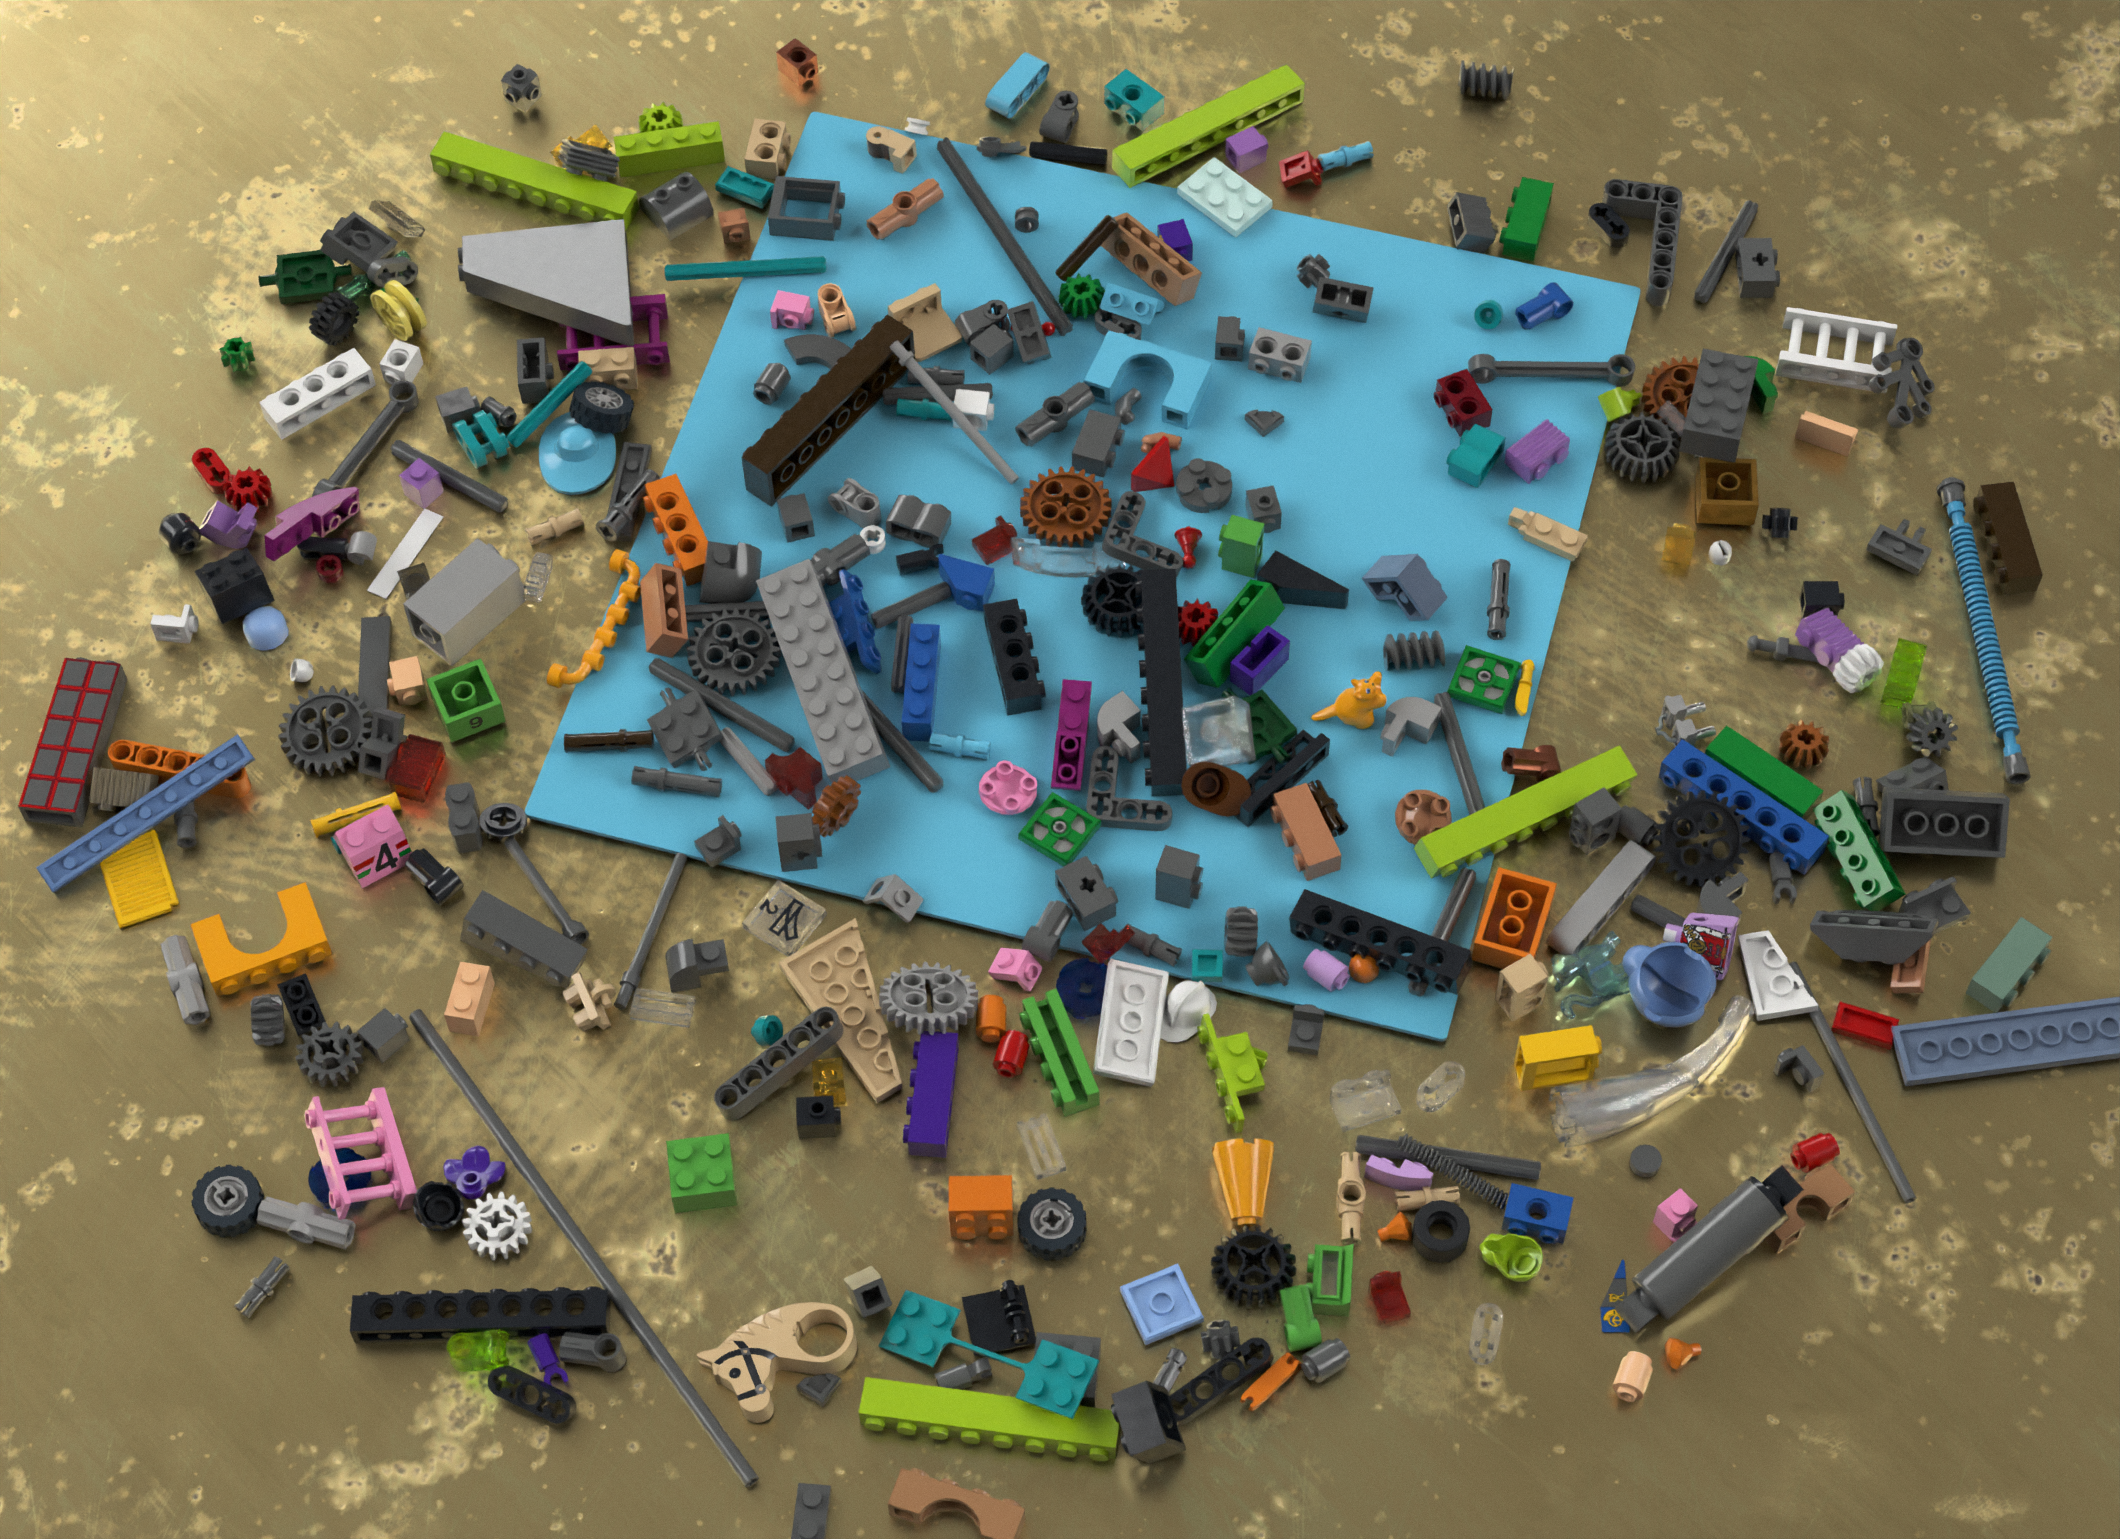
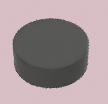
[1629,1144,1662,1177]

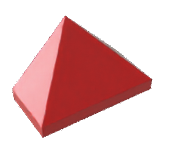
[1131,436,1175,492]

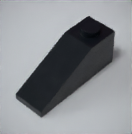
[1257,550,1349,609]

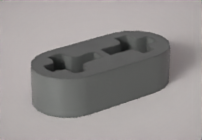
[367,257,418,287]
[1095,309,1142,340]

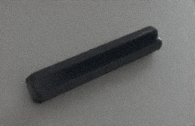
[1029,141,1108,165]

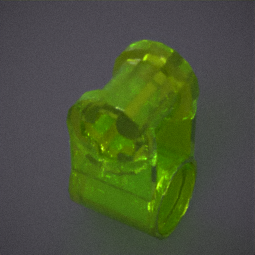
[447,1330,510,1372]

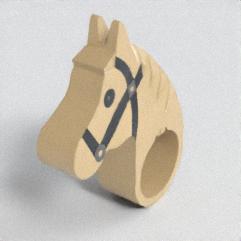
[697,1302,857,1423]

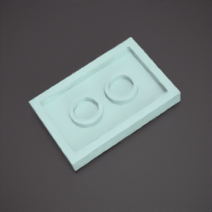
[1177,157,1273,238]

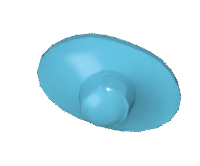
[539,412,616,495]

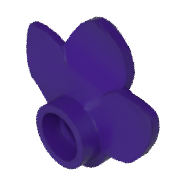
[443,1145,506,1200]

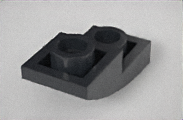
[277,973,326,1037]

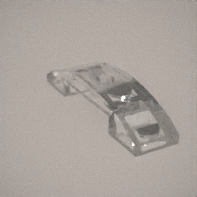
[1011,538,1125,578]

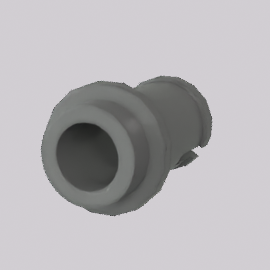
[481,396,517,427]

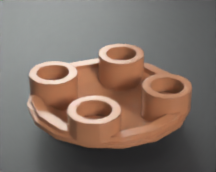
[1395,790,1452,845]

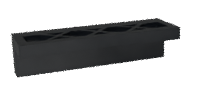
[1234,729,1330,827]

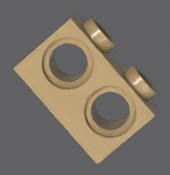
[744,118,791,180]
[1495,953,1548,1022]

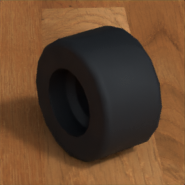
[1412,1200,1470,1263]

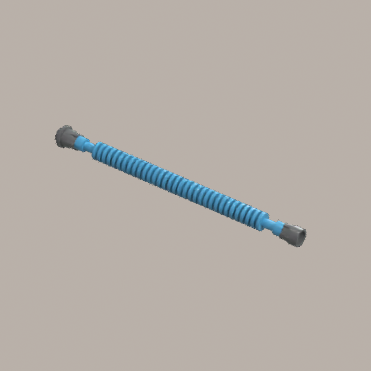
[1936,477,2031,785]

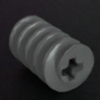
[1458,60,1514,100]
[1383,630,1445,671]

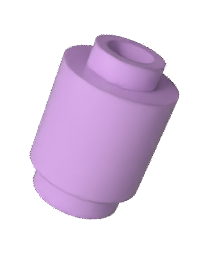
[1303,949,1350,992]

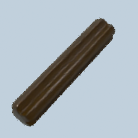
[1055,215,1119,282]

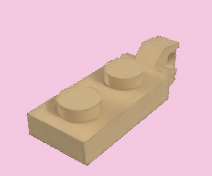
[1508,507,1588,562]

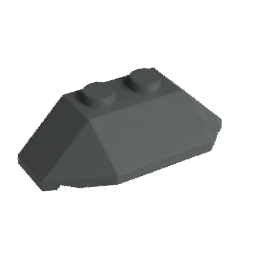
[1810,910,1938,965]

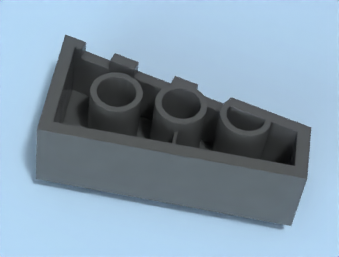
[460,890,588,989]

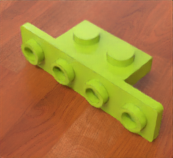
[1197,1013,1265,1133]

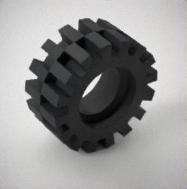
[309,292,359,346]

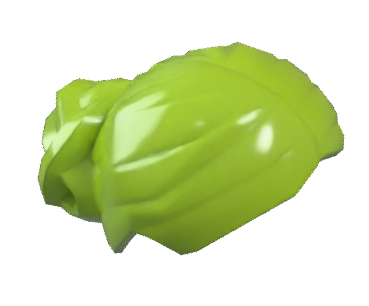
[1479,1233,1543,1282]

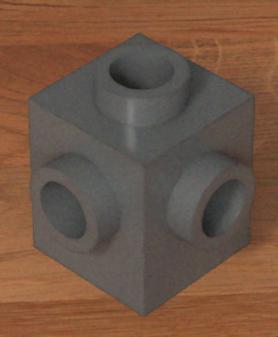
[501,64,542,112]

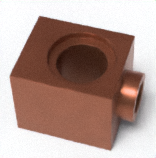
[776,38,818,86]

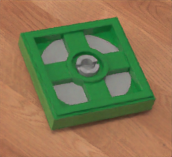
[1447,645,1521,714]
[1018,792,1101,867]

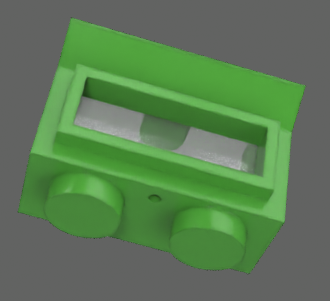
[1306,1244,1354,1317]

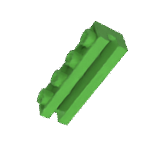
[1019,988,1100,1117]

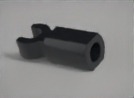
[896,544,944,575]

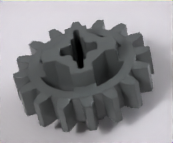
[295,1021,364,1087]

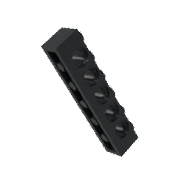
[1289,889,1472,995]

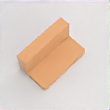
[1795,411,1859,457]

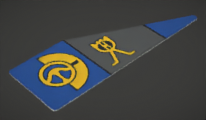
[1600,1260,1630,1332]

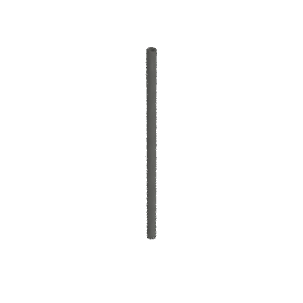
[1789,962,1917,1204]

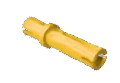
[310,792,401,838]

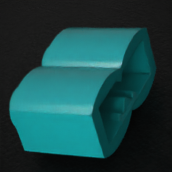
[1446,424,1506,488]

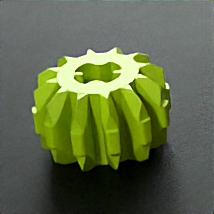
[638,101,683,133]

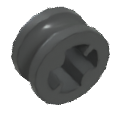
[1015,207,1039,233]

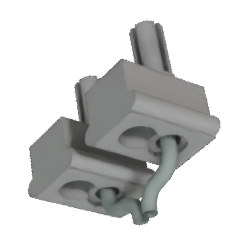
[1655,695,1716,747]

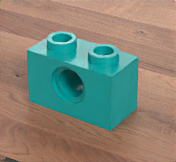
[1104,69,1165,131]

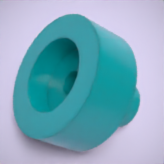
[1474,300,1503,329]
[751,1015,783,1046]

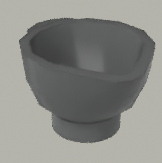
[1245,940,1290,986]

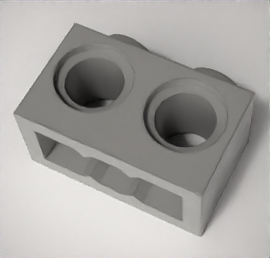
[1248,327,1312,383]

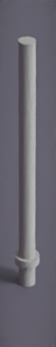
[890,340,1019,485]

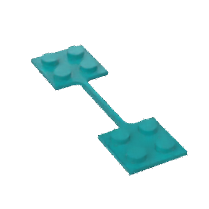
[878,1290,1100,1420]

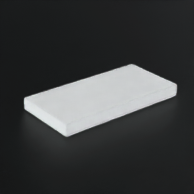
[1093,959,1169,1087]

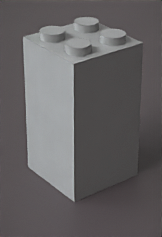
[403,538,526,666]

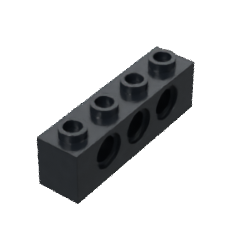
[983,598,1046,716]

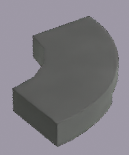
[784,334,851,370]

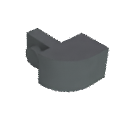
[358,707,407,780]
[1696,872,1749,928]
[665,938,729,993]

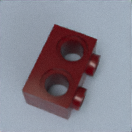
[1434,369,1493,437]

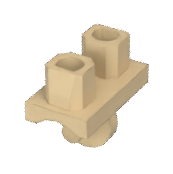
[562,972,616,1031]

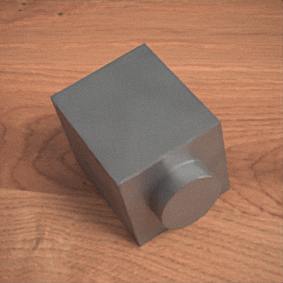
[435,386,481,433]

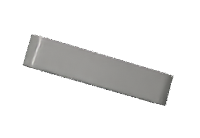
[1546,840,1656,961]

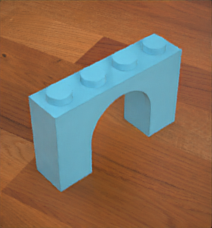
[1084,330,1212,430]

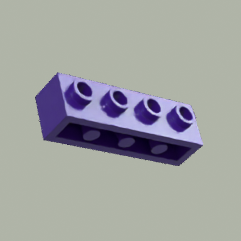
[903,1030,959,1158]

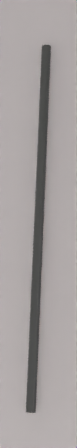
[409,1009,759,1487]

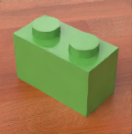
[1218,515,1265,578]

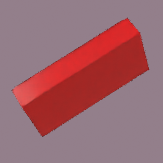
[1831,1001,1900,1050]

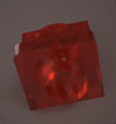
[972,515,1017,565]
[1082,924,1135,964]
[1368,1271,1411,1325]

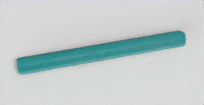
[664,256,827,281]

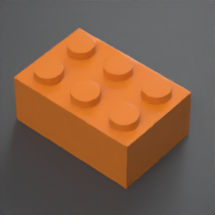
[1472,867,1557,969]

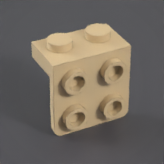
[888,283,962,362]

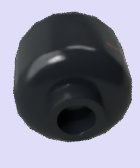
[158,513,201,555]

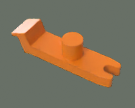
[1240,1352,1302,1411]

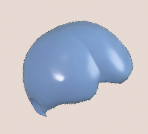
[1622,942,1716,1028]

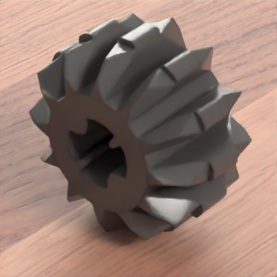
[1906,707,1958,757]
[1224,906,1258,957]
[250,994,285,1046]

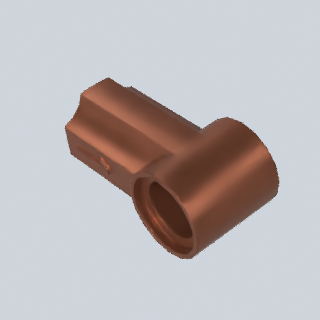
[1501,745,1561,783]

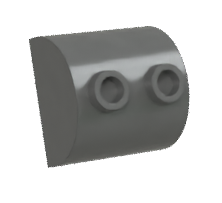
[639,171,714,241]

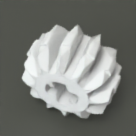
[1833,644,1884,693]

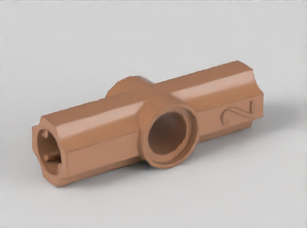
[867,178,944,240]

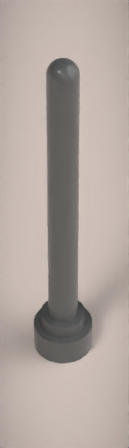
[504,837,589,945]

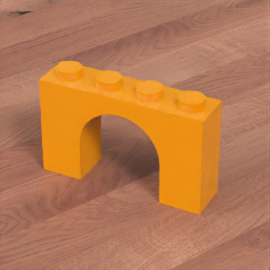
[190,882,332,997]

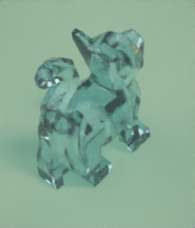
[1551,931,1630,1019]

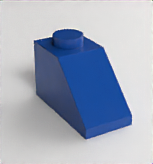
[938,554,995,611]

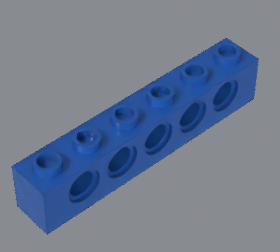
[1658,739,1829,875]

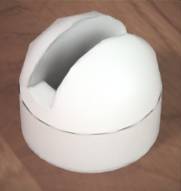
[1708,540,1732,565]
[290,658,314,682]

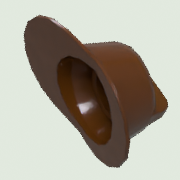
[1181,761,1251,817]

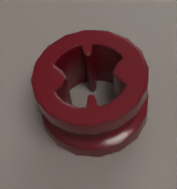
[316,555,344,584]

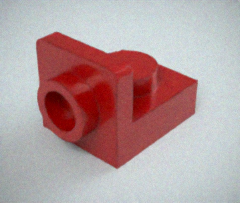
[1279,150,1323,188]

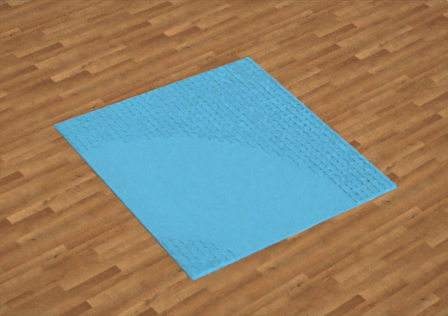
[525,112,1641,1042]

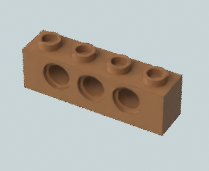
[1100,212,1202,306]

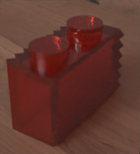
[386,734,446,803]

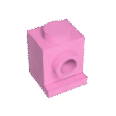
[770,290,814,330]
[1653,1188,1698,1243]

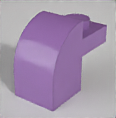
[199,501,258,549]

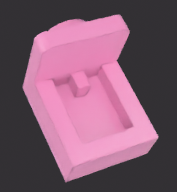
[988,948,1042,991]

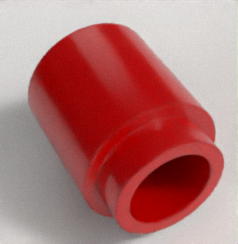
[992,1030,1030,1078]
[1790,1133,1840,1173]

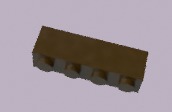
[1973,482,2043,595]

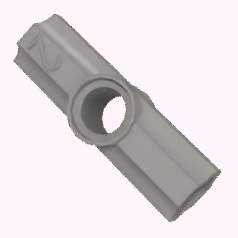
[161,935,210,1025]
[256,1197,356,1249]

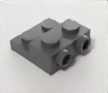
[320,211,398,272]

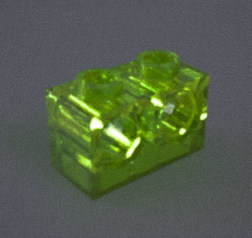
[1880,638,1927,709]

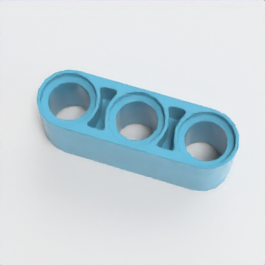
[985,52,1050,119]

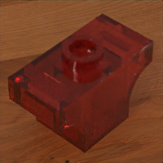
[765,747,823,810]

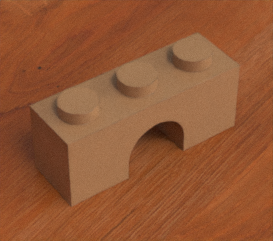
[1765,1163,1855,1254]

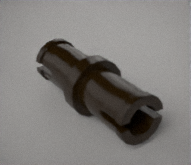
[1307,780,1348,837]

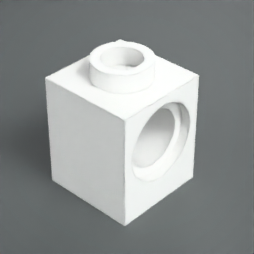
[379,339,423,385]
[953,389,995,431]

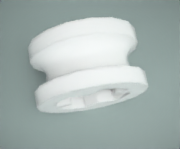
[905,117,930,135]
[860,525,886,554]

